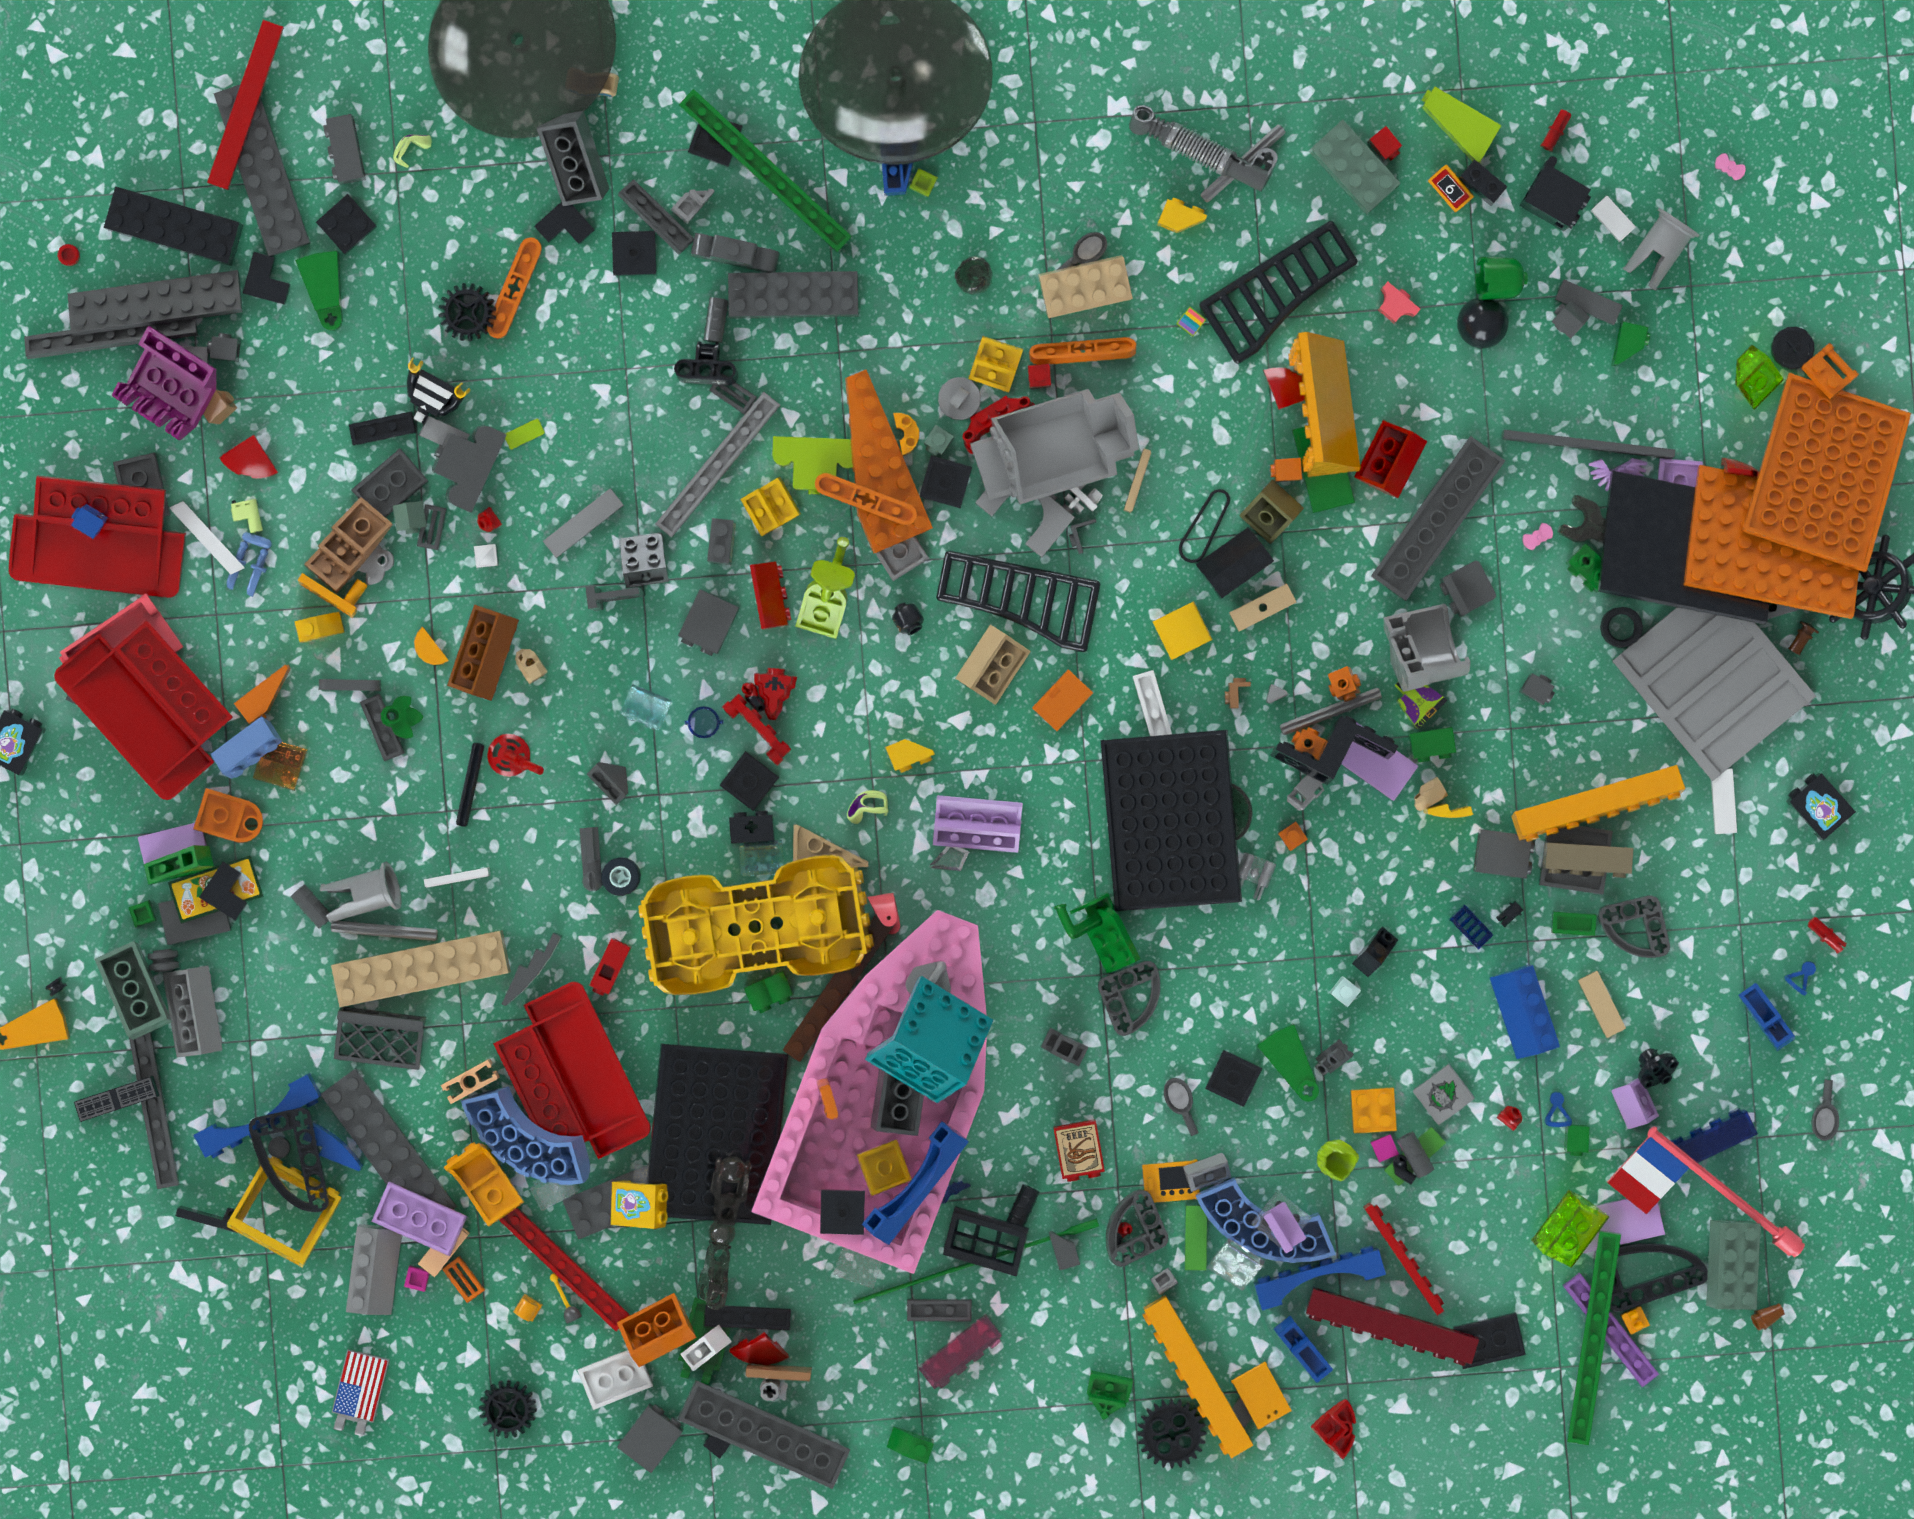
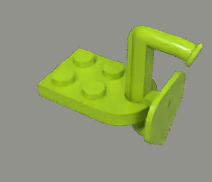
[795,537,855,639]

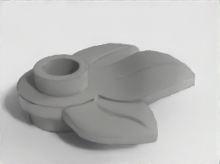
[358,544,395,585]

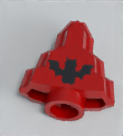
[754,668,797,720]

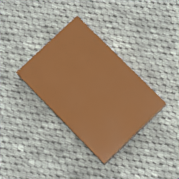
[746,1363,812,1381]

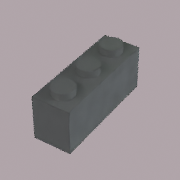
[323,114,366,185]

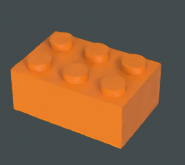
[617,1293,697,1367]

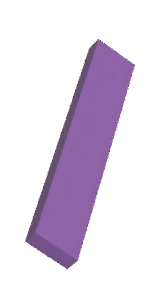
[1562,1272,1659,1387]

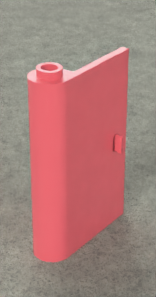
[59,594,183,664]

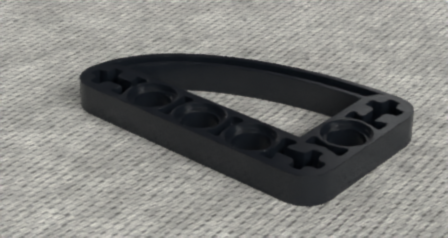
[249,1108,329,1212]
[1593,1243,1708,1312]

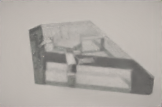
[929,846,970,871]

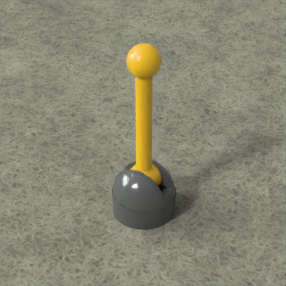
[550,1273,582,1324]

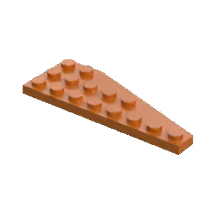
[845,369,933,554]

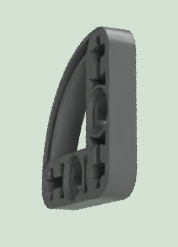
[1598,895,1670,958]
[1098,960,1160,1036]
[1106,1189,1169,1267]

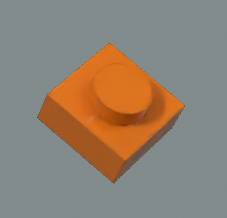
[1278,821,1308,851]

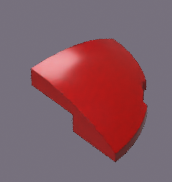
[1263,367,1305,410]
[219,435,278,479]
[1721,458,1759,477]
[729,1332,789,1365]
[1311,1399,1356,1459]

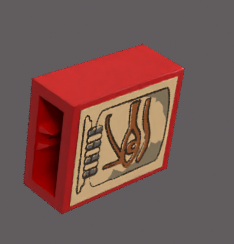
[1053,1119,1105,1182]

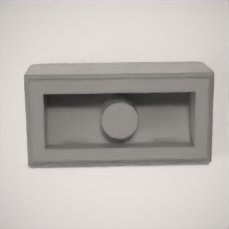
[1183,1153,1231,1192]

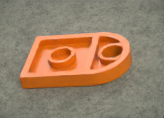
[193,788,263,843]

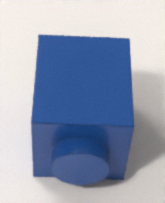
[71,504,108,539]

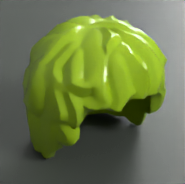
[1317,1140,1359,1182]

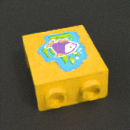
[611,1180,668,1229]

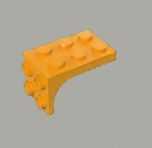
[444,1142,524,1227]

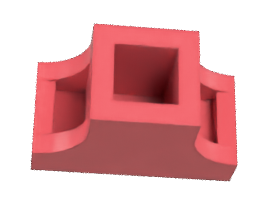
[1378,282,1420,324]

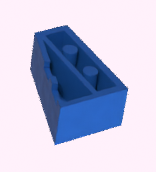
[879,125,922,196]

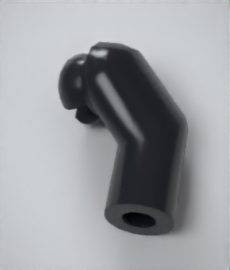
[1393,1154,1417,1185]

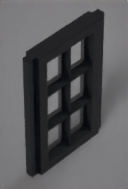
[943,1206,1029,1277]

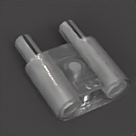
[1239,852,1276,900]

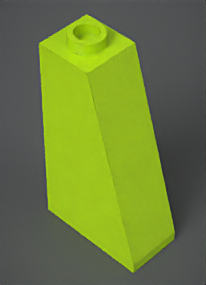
[1421,87,1502,163]

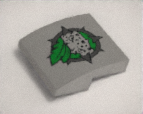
[1413,1064,1475,1125]

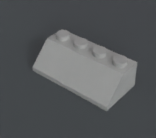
[163,966,223,1058]
[346,1224,402,1315]

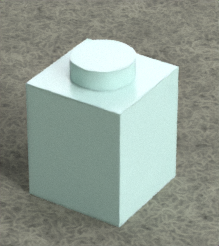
[1329,976,1361,1007]

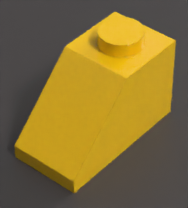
[294,612,345,643]

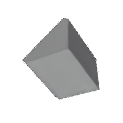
[1266,684,1288,704]
[1150,1268,1178,1295]

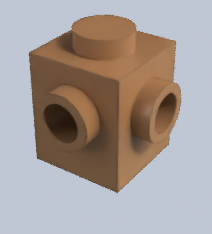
[203,390,237,424]

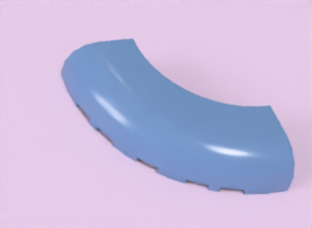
[461,1086,590,1185]
[1196,1178,1336,1263]

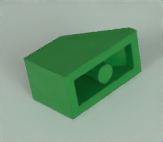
[1611,322,1650,366]
[887,1426,934,1464]

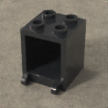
[1520,156,1591,232]

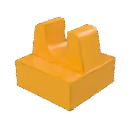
[1620,1305,1650,1335]

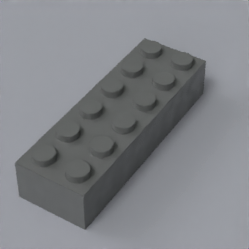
[728,271,859,319]

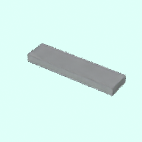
[543,488,624,558]

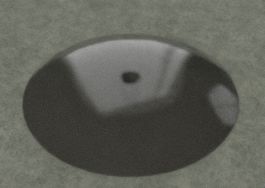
[428,0,616,139]
[799,0,993,164]

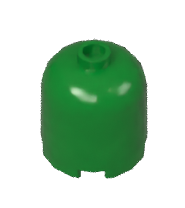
[1475,257,1528,300]

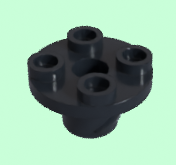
[1638,1048,1679,1089]

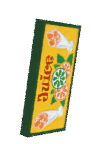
[168,856,264,924]

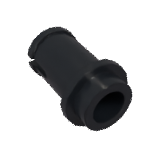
[1496,901,1524,927]

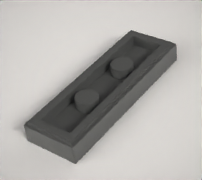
[1554,280,1623,325]
[360,694,405,761]
[907,1299,972,1321]

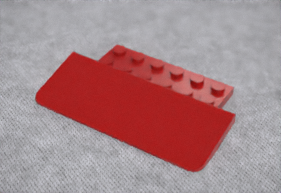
[9,475,186,598]
[54,620,233,800]
[493,981,651,1159]

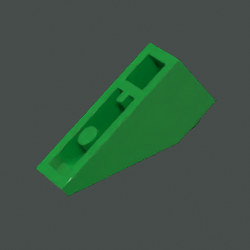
[144,845,214,885]

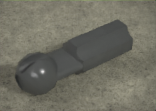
[579,827,603,891]

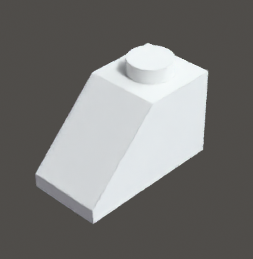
[680,1325,732,1371]

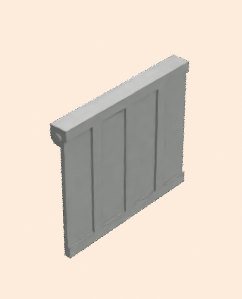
[1612,607,1816,781]

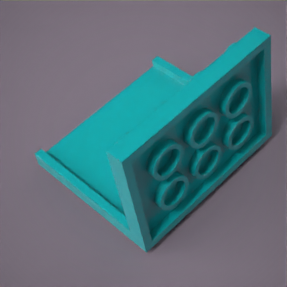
[865,976,993,1103]

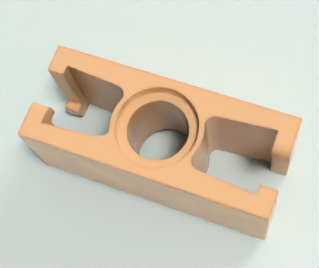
[440,1059,500,1104]
[418,1228,470,1277]

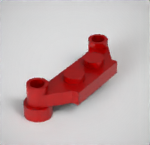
[962,396,1035,454]
[722,694,791,766]

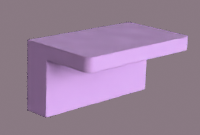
[1611,1078,1659,1129]
[1262,1202,1306,1253]

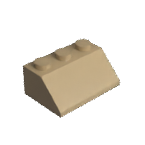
[955,625,1031,705]

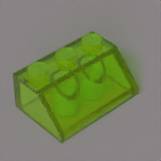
[1531,1190,1609,1268]

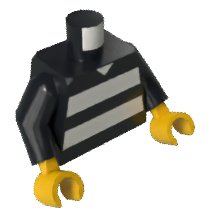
[407,358,470,424]

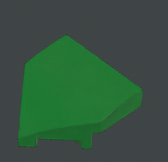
[1087,1370,1133,1420]

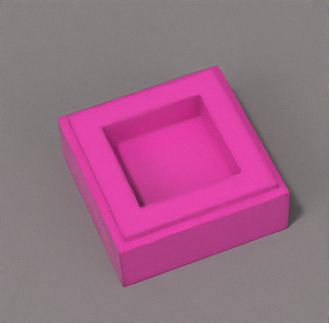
[1370,1134,1399,1162]
[404,1265,430,1292]

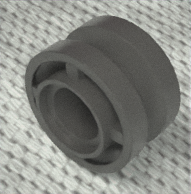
[147,949,179,972]

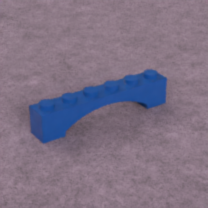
[193,1073,321,1158]
[862,1121,969,1245]
[1254,1246,1386,1310]

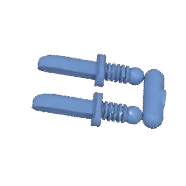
[227,532,272,597]

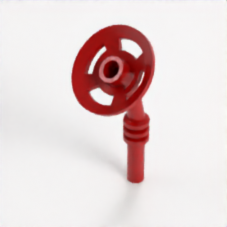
[487,734,544,777]

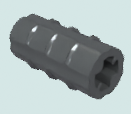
[703,297,728,343]
[291,884,330,929]
[1397,1131,1434,1178]

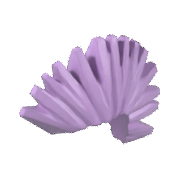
[1589,458,1647,491]

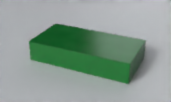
[1551,911,1597,936]

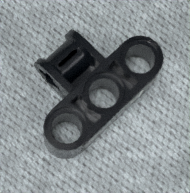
[674,341,738,386]

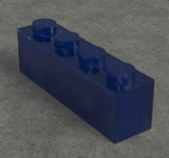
[1670,1108,1758,1163]

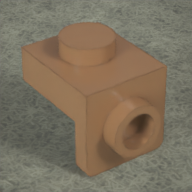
[1225,678,1251,709]

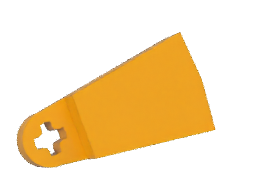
[0,998,70,1050]

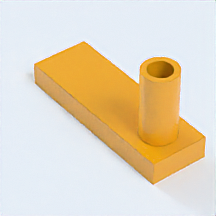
[298,573,367,618]

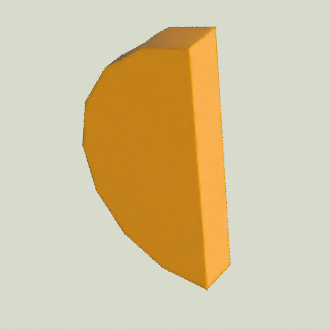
[414,627,449,665]

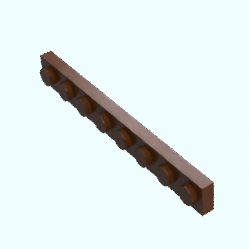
[783,914,894,1062]

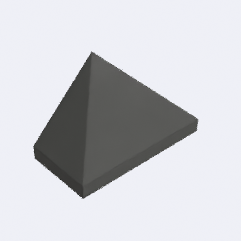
[587,762,628,805]

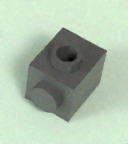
[1552,300,1590,339]
[207,333,241,362]
[1519,673,1555,705]

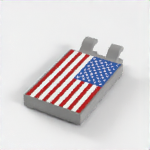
[332,1349,390,1436]

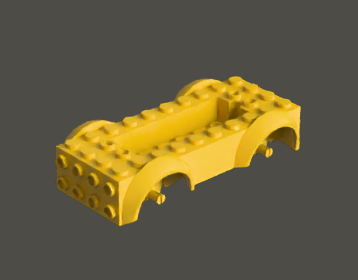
[638,855,874,995]

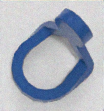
[1784,961,1816,996]
[1544,1092,1572,1127]

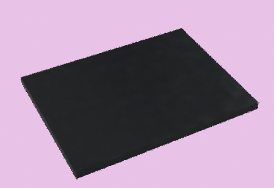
[1598,471,1769,625]
[1101,730,1242,911]
[647,1043,788,1225]

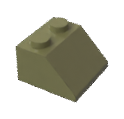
[1239,479,1304,544]

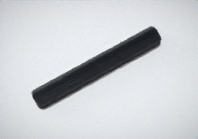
[456,743,484,827]

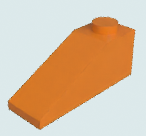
[234,665,291,724]

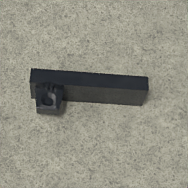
[175,1206,237,1233]

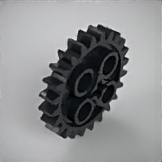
[1137,1398,1207,1469]

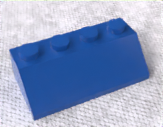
[1489,964,1560,1059]

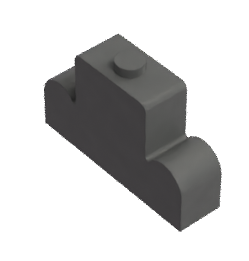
[691,233,780,273]
[432,425,507,513]

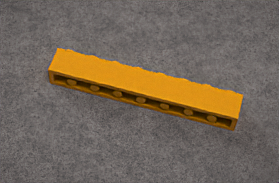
[1511,765,1685,842]
[1142,1295,1253,1458]

